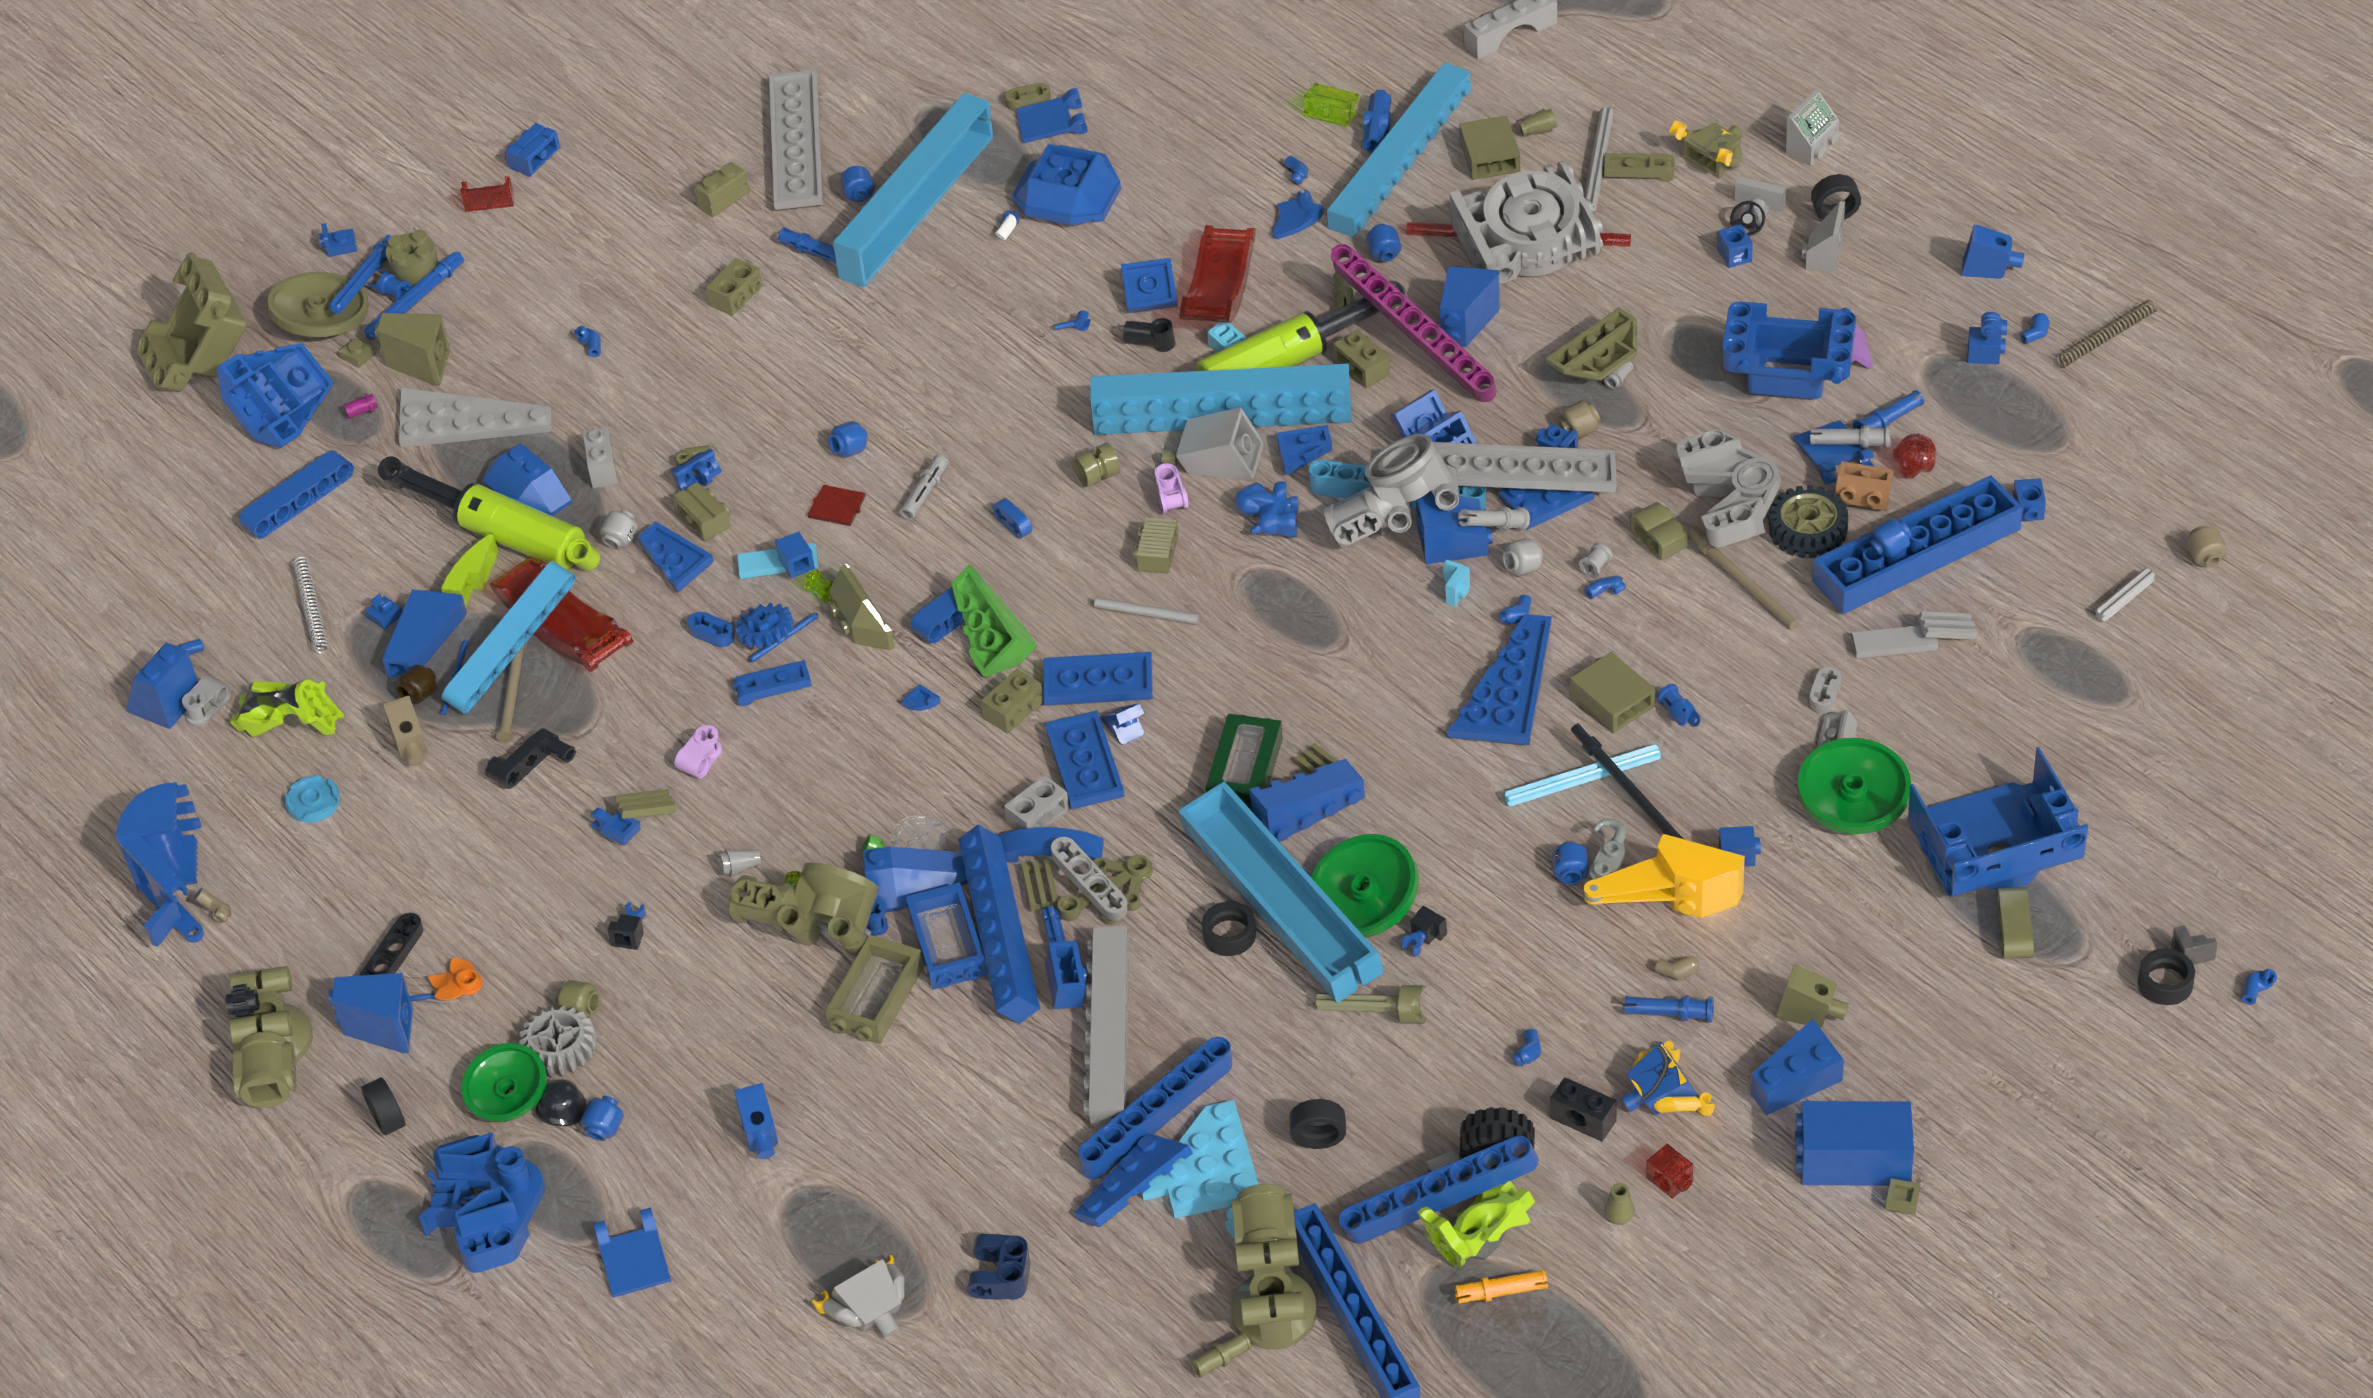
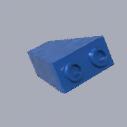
[382,589,467,678]

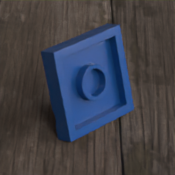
[1121,258,1178,313]

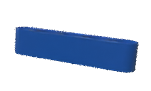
[239,450,354,538]

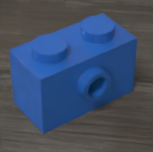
[1045,941,1086,1009]

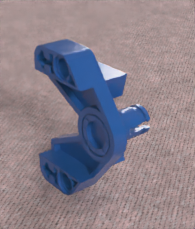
[433,1132,545,1273]

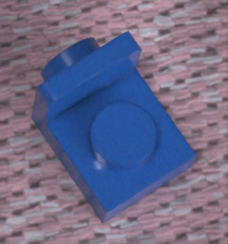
[318,223,357,257]

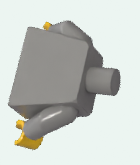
[812,1255,905,1338]

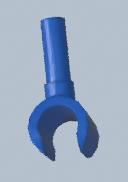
[1054,311,1091,331]

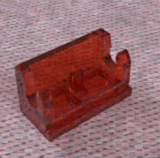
[461,176,514,212]

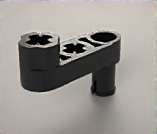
[485,728,576,789]

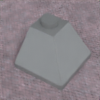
[1802,201,1845,273]

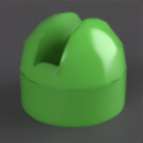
[862,834,884,855]

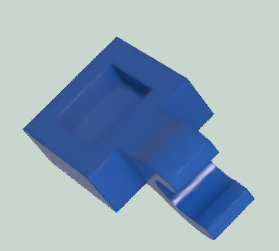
[591,808,641,846]

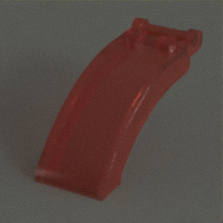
[1179,225,1256,323]
[490,556,634,672]

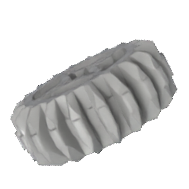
[519,1005,597,1077]

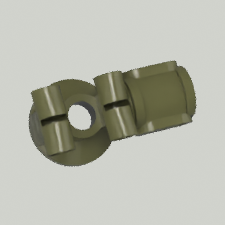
[729,862,879,956]
[230,966,313,1108]
[1231,1184,1317,1349]

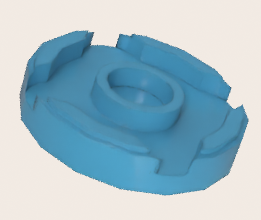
[285,775,340,823]

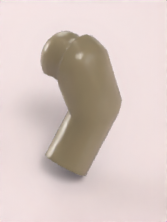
[1655,956,1699,980]

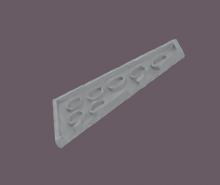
[399,387,553,448]

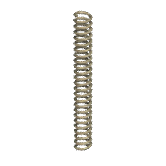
[2057,300,2157,368]

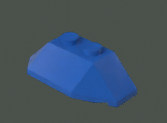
[483,443,572,516]

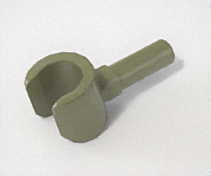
[1154,450,1178,481]

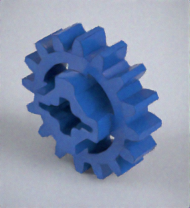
[735,603,794,649]

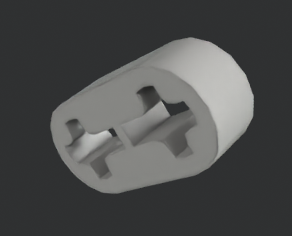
[1809,667,1842,714]

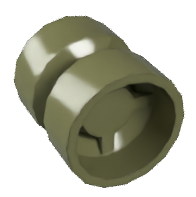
[1072,442,1120,487]

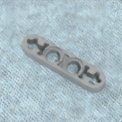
[1051,837,1128,921]

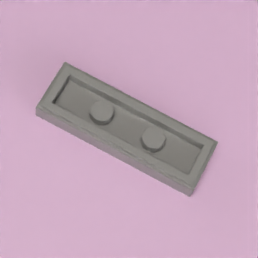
[1852,625,1938,659]

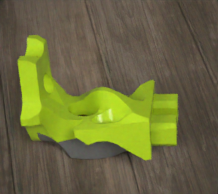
[1417,1181,1535,1268]

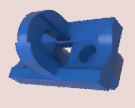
[671,449,722,491]

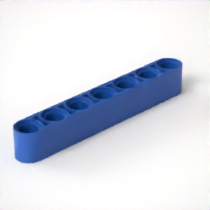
[1078,1037,1233,1180]
[1339,1136,1539,1244]

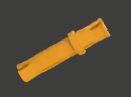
[1454,1269,1548,1305]

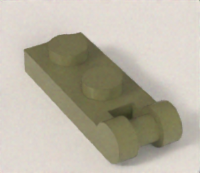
[1604,153,1675,182]

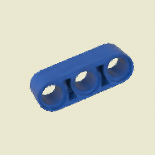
[910,587,964,643]

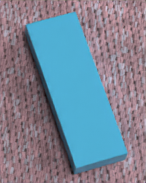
[737,543,819,579]

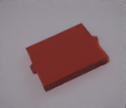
[808,485,866,526]

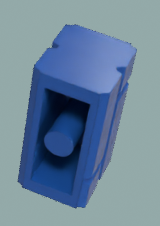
[505,123,560,177]

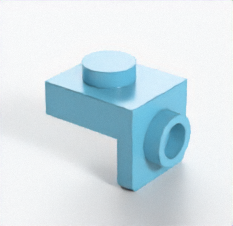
[1443,560,1470,607]

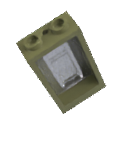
[825,935,924,1044]

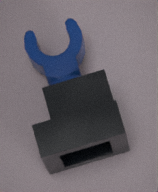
[608,902,646,950]
[1401,905,1447,957]

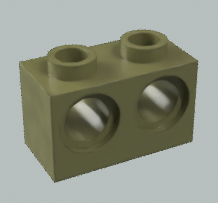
[706,258,762,316]

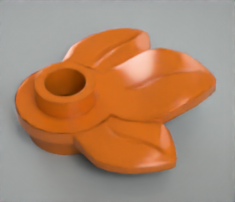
[429,958,483,1001]

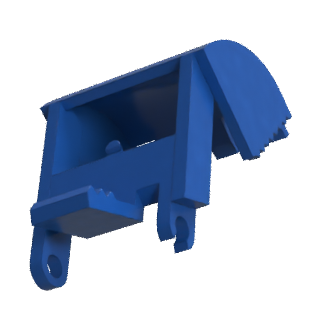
[116,782,204,947]

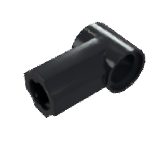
[1123,318,1176,352]

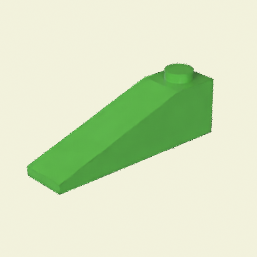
[951,564,1037,677]

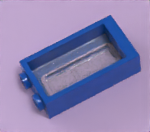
[905,882,987,990]

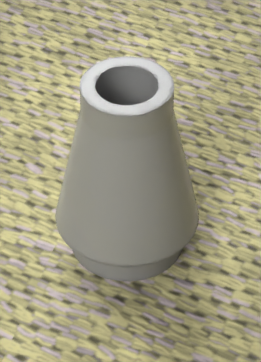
[718,849,761,877]

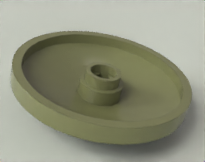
[267,272,369,337]

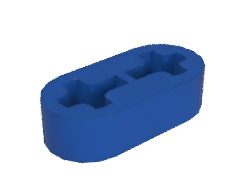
[992,498,1032,539]
[688,612,735,647]

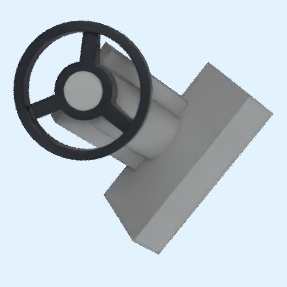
[1730,176,1786,236]

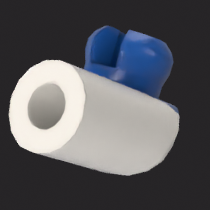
[995,210,1020,241]

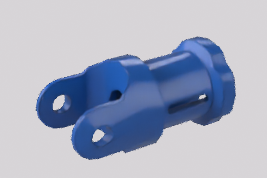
[367,268,412,300]
[1656,684,1701,727]

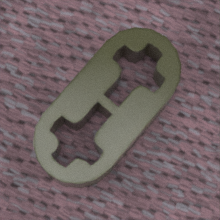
[1005,83,1051,111]

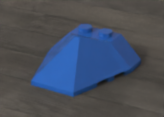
[217,343,334,448]

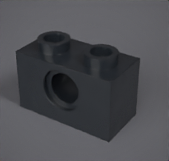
[1550,1077,1617,1142]

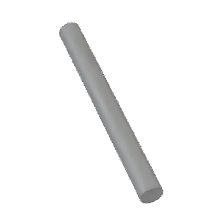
[1094,597,1200,625]

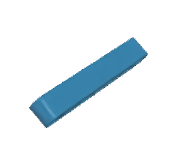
[1309,460,1486,510]
[442,561,576,714]

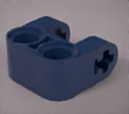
[967,1234,1030,1300]

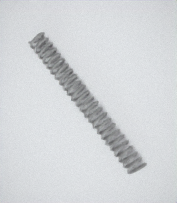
[293,557,329,653]

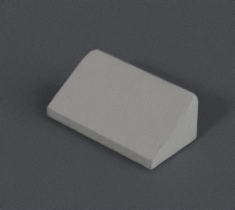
[1817,710,1858,748]

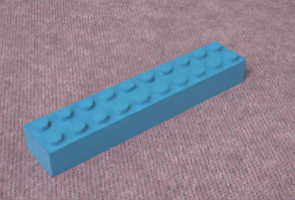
[833,93,993,287]
[1090,364,1352,435]
[1178,781,1384,1003]

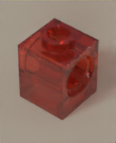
[1646,1143,1693,1199]

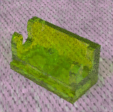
[1303,83,1359,127]

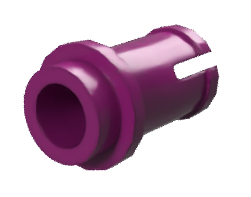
[344,393,378,419]

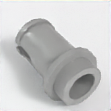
[1604,360,1634,389]

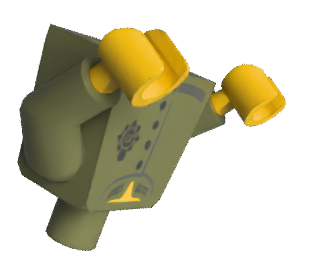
[1669,121,1742,179]

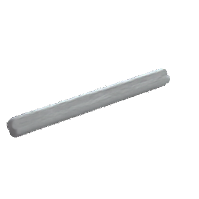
[1584,107,1613,212]

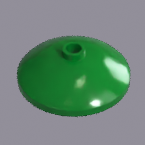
[461,1043,547,1123]

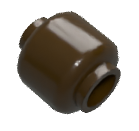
[396,664,437,704]

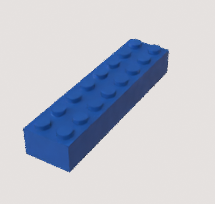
[1812,475,2023,614]

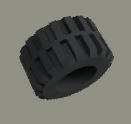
[1459,1107,1535,1169]

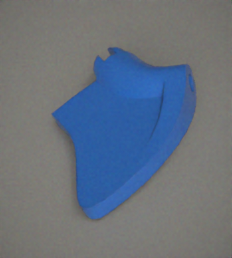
[1272,189,1324,239]

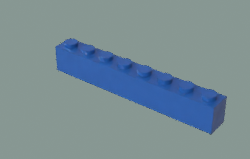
[958,824,1040,1024]
[1294,1203,1420,1398]

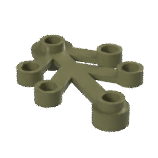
[1058,855,1153,925]

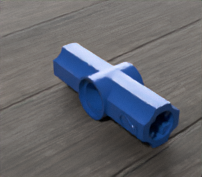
[1362,90,1391,154]

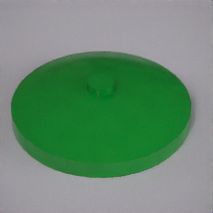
[1797,738,1911,834]
[1311,834,1419,938]

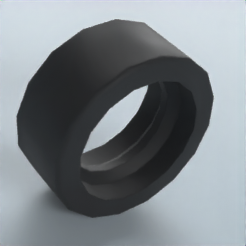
[1811,174,1861,220]
[1201,901,1256,956]
[2138,948,2196,1005]
[361,1077,406,1136]
[1290,1099,1346,1149]

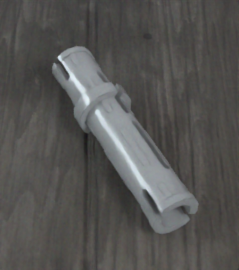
[899,454,949,521]

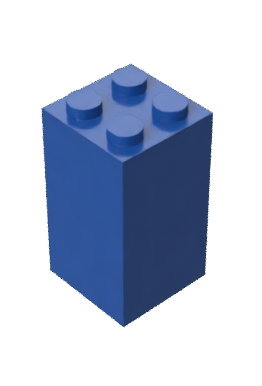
[1795,1101,1914,1186]

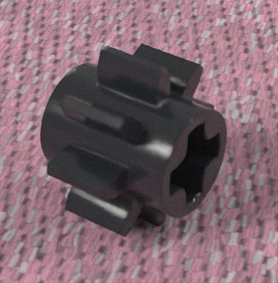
[226,983,260,1018]

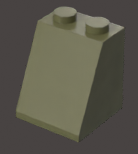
[375,313,450,386]

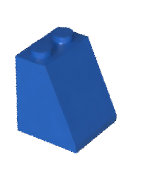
[1440,266,1500,347]
[1416,491,1493,564]
[126,642,198,729]
[328,973,413,1053]

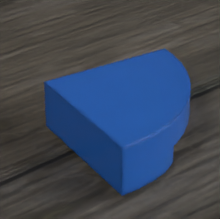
[902,684,941,711]

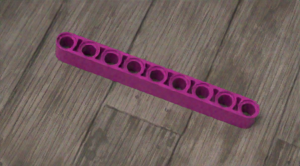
[1331,244,1497,402]

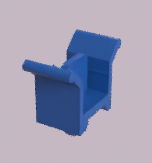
[419,1171,476,1236]

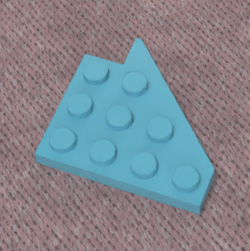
[1142,1100,1258,1219]

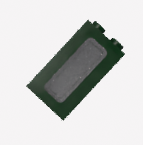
[1205,713,1283,811]

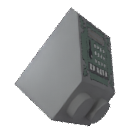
[1786,90,1840,166]

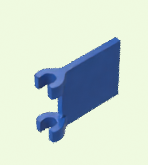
[1016,88,1088,143]
[1794,420,1874,485]
[593,1207,671,1298]

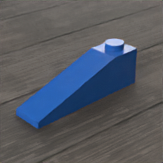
[863,847,968,912]

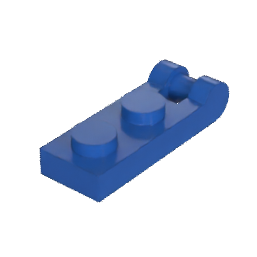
[733,660,812,706]

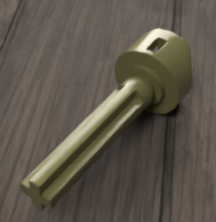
[1316,985,1426,1024]

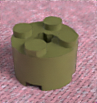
[386,230,438,287]

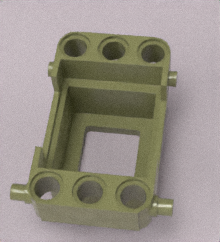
[138,252,246,392]

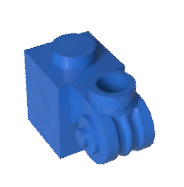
[1968,312,2007,364]

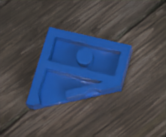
[1277,425,1332,475]

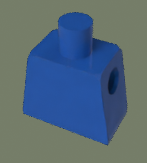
[1961,224,2024,279]
[734,1083,778,1159]

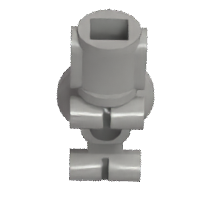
[1324,434,1459,548]

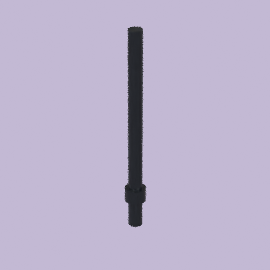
[1571,723,1683,839]

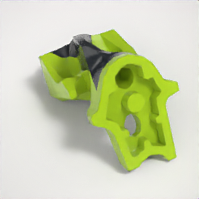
[230,680,344,737]

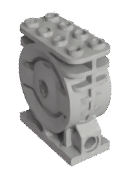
[1449,161,1603,285]

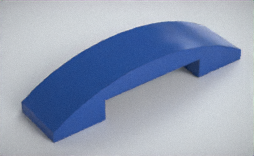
[998,827,1104,863]

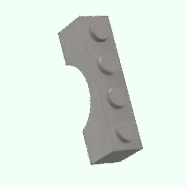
[1464,0,1557,59]

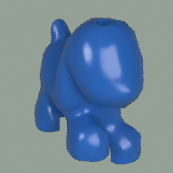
[1235,481,1299,537]

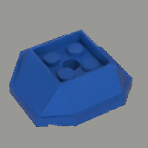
[1012,144,1121,225]

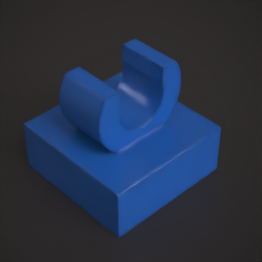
[365,594,403,630]

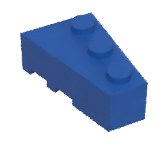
[1751,1019,1844,1115]

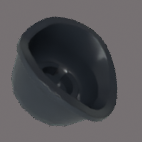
[536,1079,587,1126]

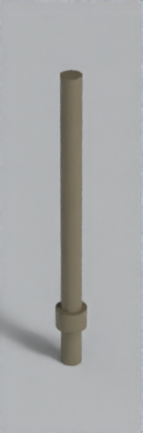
[1688,527,1798,629]

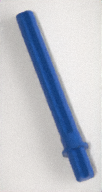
[329,235,391,314]
[364,252,464,340]

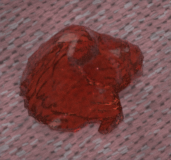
[1892,433,1937,479]

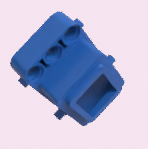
[1722,301,1856,399]

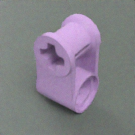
[1155,463,1189,514]
[675,725,722,779]

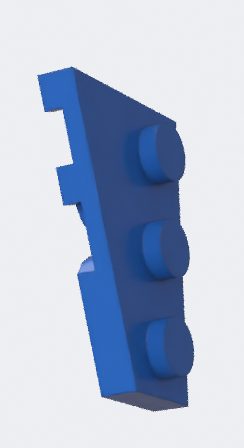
[638,521,714,593]

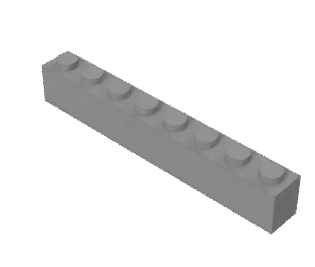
[1084,926,1129,1128]

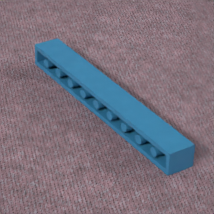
[1327,63,1472,237]

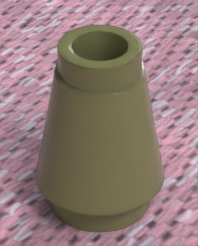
[1519,108,1557,136]
[1605,1183,1635,1225]

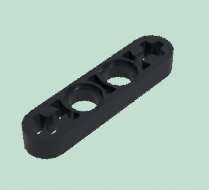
[359,913,424,976]

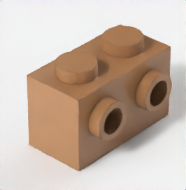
[1835,461,1894,511]

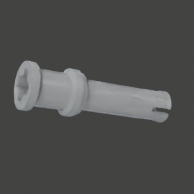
[1810,425,1892,449]
[1458,507,1530,531]

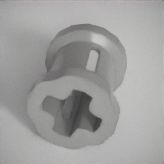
[1578,543,1613,578]

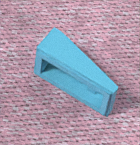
[1207,320,1247,352]

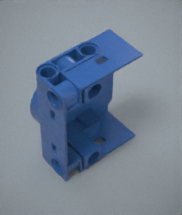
[1907,747,2088,897]

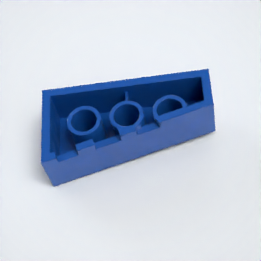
[1249,759,1365,842]

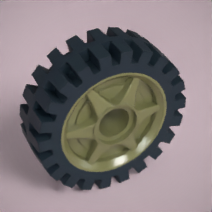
[1769,485,1848,558]

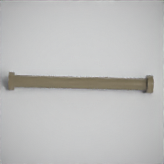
[496,641,528,743]

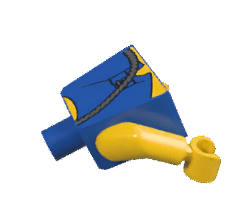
[1621,1041,1715,1116]

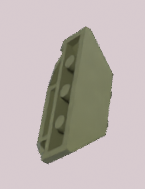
[1545,307,1638,381]
[828,563,894,650]

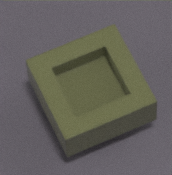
[339,337,376,368]
[1885,1178,1921,1215]

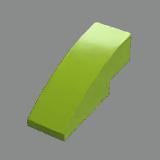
[441,534,499,608]

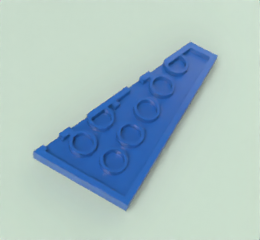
[1447,614,1552,745]

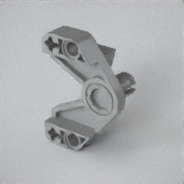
[1676,429,1781,548]

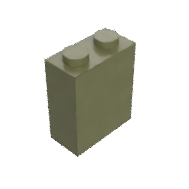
[1459,115,1520,180]
[1570,652,1655,734]

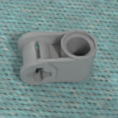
[182,676,232,726]

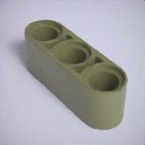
[1997,887,2034,959]

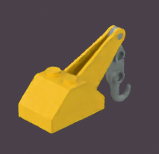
[1584,819,1745,918]

